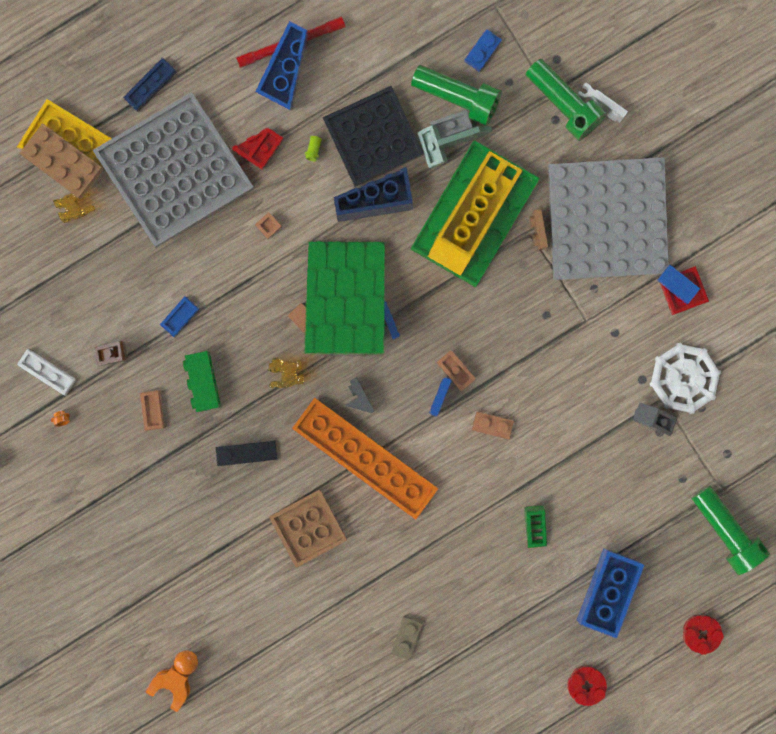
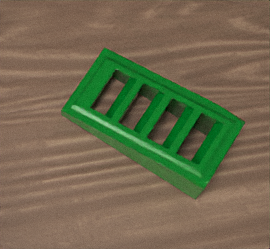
[524,505,547,548]

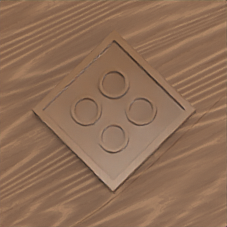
[269,489,347,568]

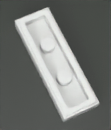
[17,349,77,396]

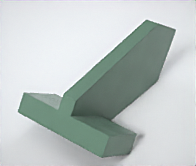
[418,125,492,168]

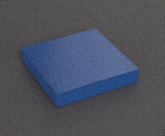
[429,377,452,416]

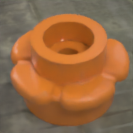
[51,411,70,427]

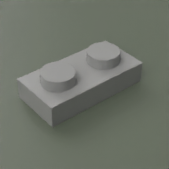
[430,110,472,139]

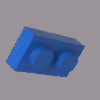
[464,29,502,72]

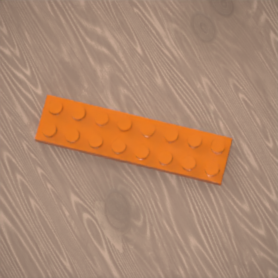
[292,398,438,520]

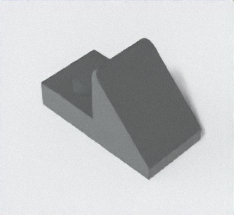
[345,378,374,413]

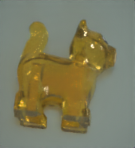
[53,192,95,224]
[267,357,304,388]

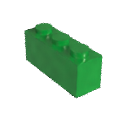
[183,351,221,412]

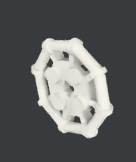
[650,343,721,414]

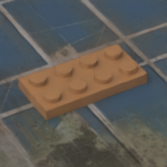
[19,123,104,200]

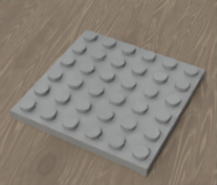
[93,92,254,248]
[548,157,668,280]

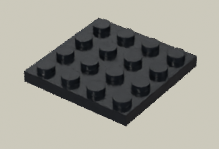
[322,86,423,187]

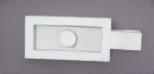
[577,83,628,122]

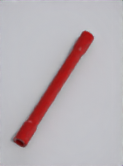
[236,16,345,68]

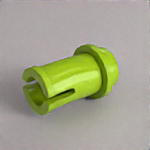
[305,136,322,162]

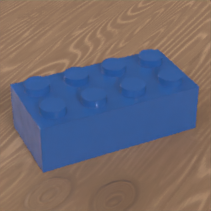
[577,548,644,639]

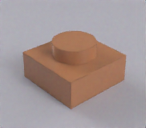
[255,212,282,240]

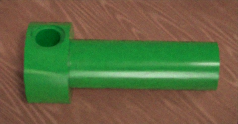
[525,58,607,141]
[411,65,502,126]
[691,485,770,575]

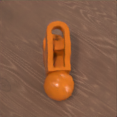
[146,650,198,712]

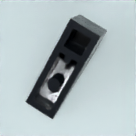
[215,441,277,466]

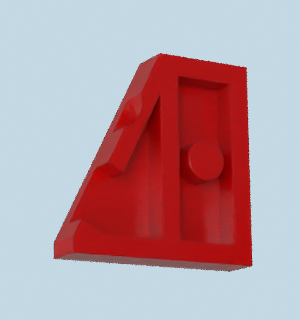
[232,127,284,171]

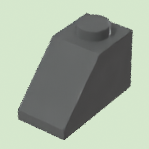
[633,403,677,436]

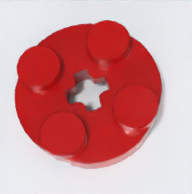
[683,615,724,655]
[567,665,607,706]

